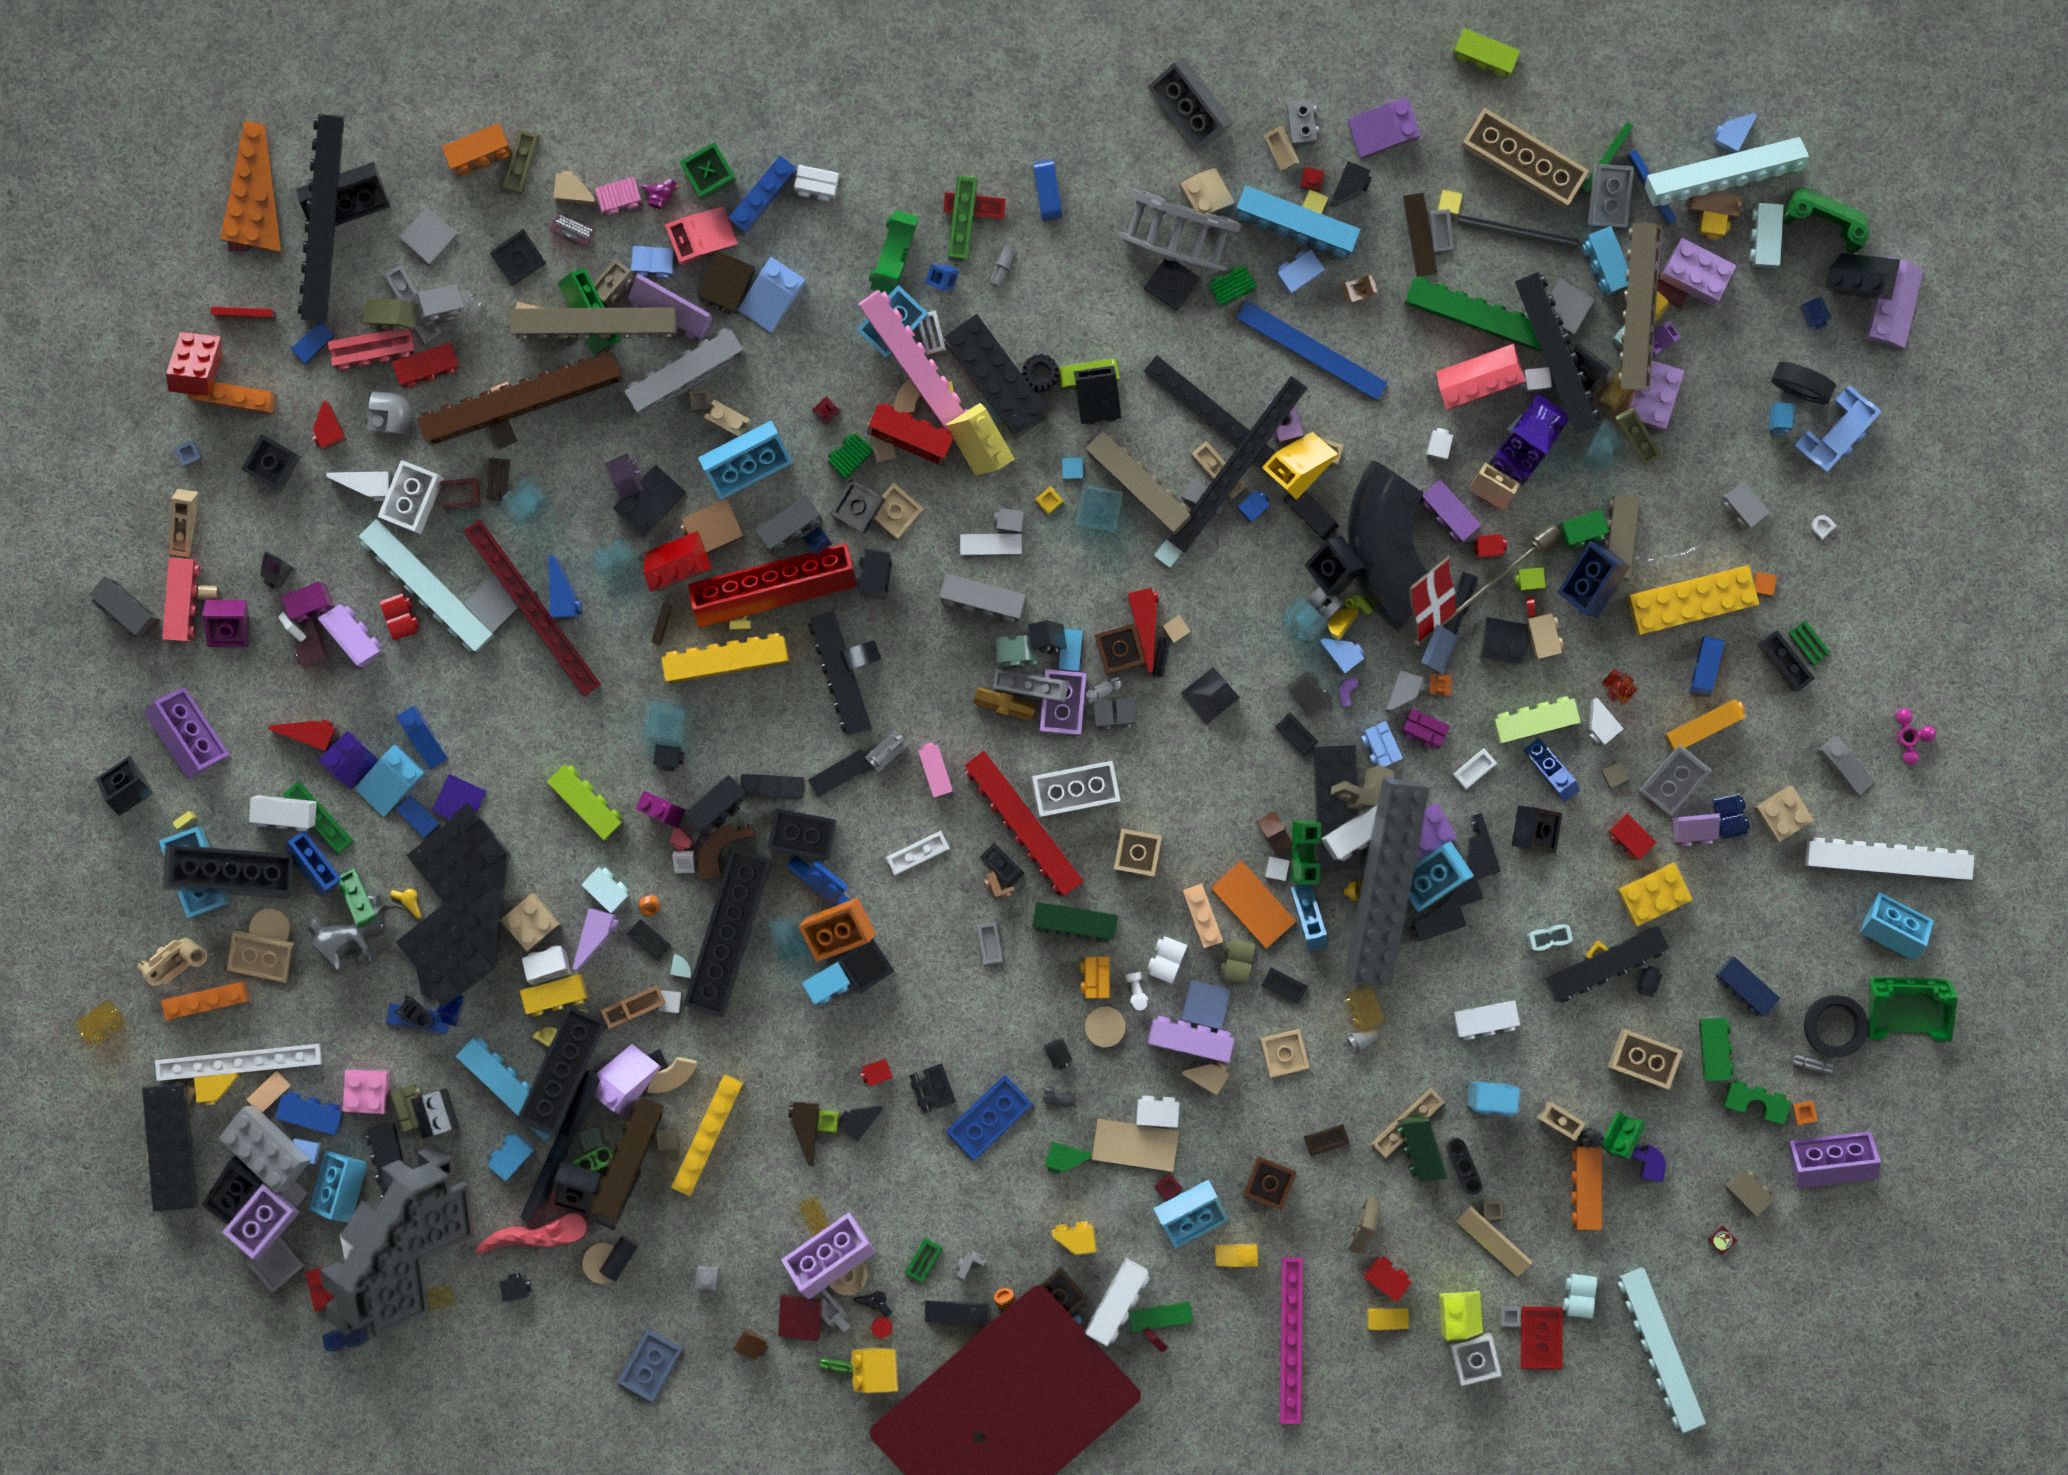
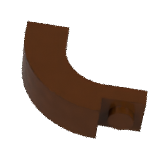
[698,824,756,881]

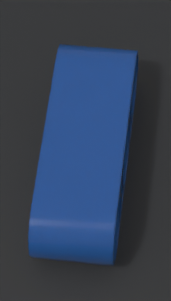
[1033,160,1062,221]
[1689,636,1724,698]

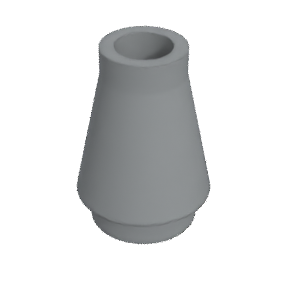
[1347,1028,1379,1053]

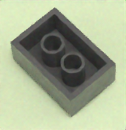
[755,495,822,554]
[88,576,160,638]

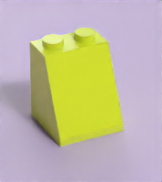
[1439,1291,1483,1340]

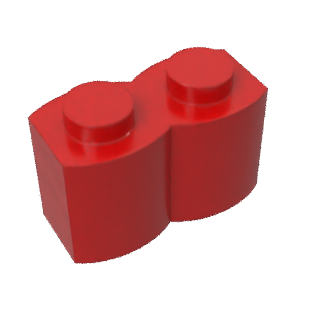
[380,594,420,641]

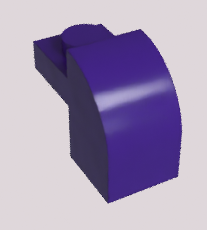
[1630,1144,1666,1182]

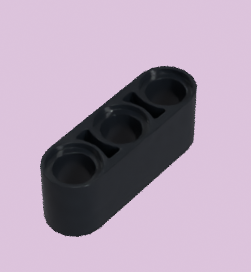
[1283,491,1339,541]
[1446,1137,1482,1195]

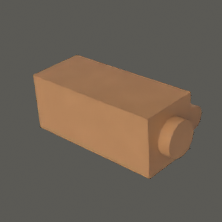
[1685,192,1742,219]

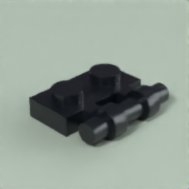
[909,1063,956,1114]

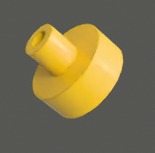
[1344,880,1362,901]

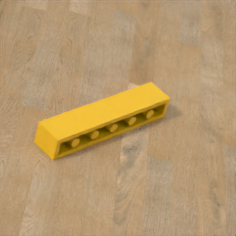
[671,1074,744,1196]

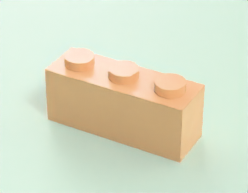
[1182,883,1223,948]

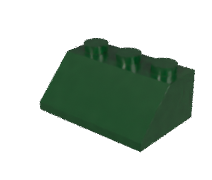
[1396,1113,1447,1182]

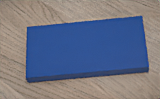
[945,1075,1033,1161]

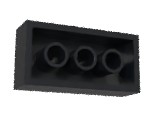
[856,549,893,599]

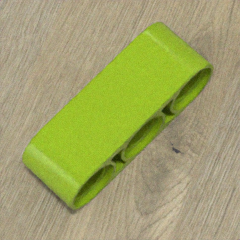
[1059,359,1120,388]

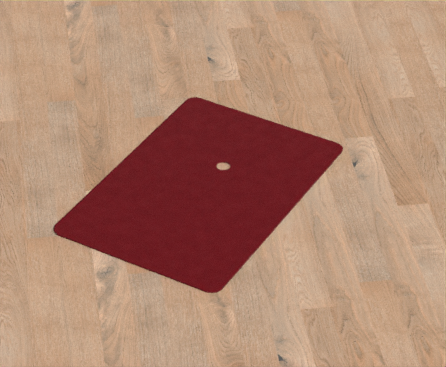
[869,1285,1141,1475]

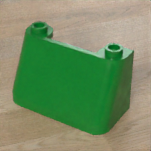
[1783,187,1869,254]
[1868,976,1958,1043]

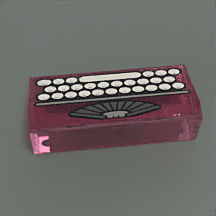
[549,213,596,248]

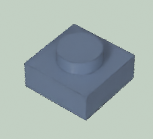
[174,440,202,467]

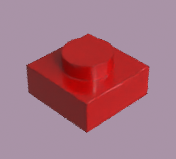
[1300,167,1325,192]

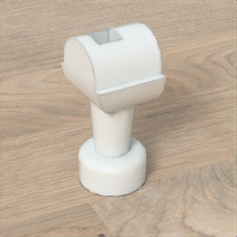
[1125,971,1148,1010]

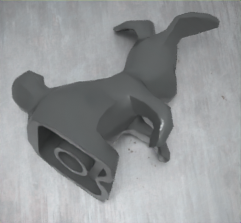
[308,891,404,976]

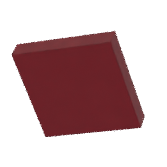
[778,1294,822,1341]

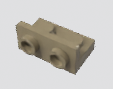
[593,258,636,308]

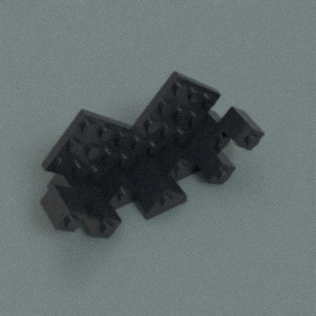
[396,803,510,1007]

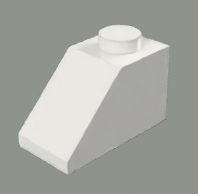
[1589,698,1623,745]

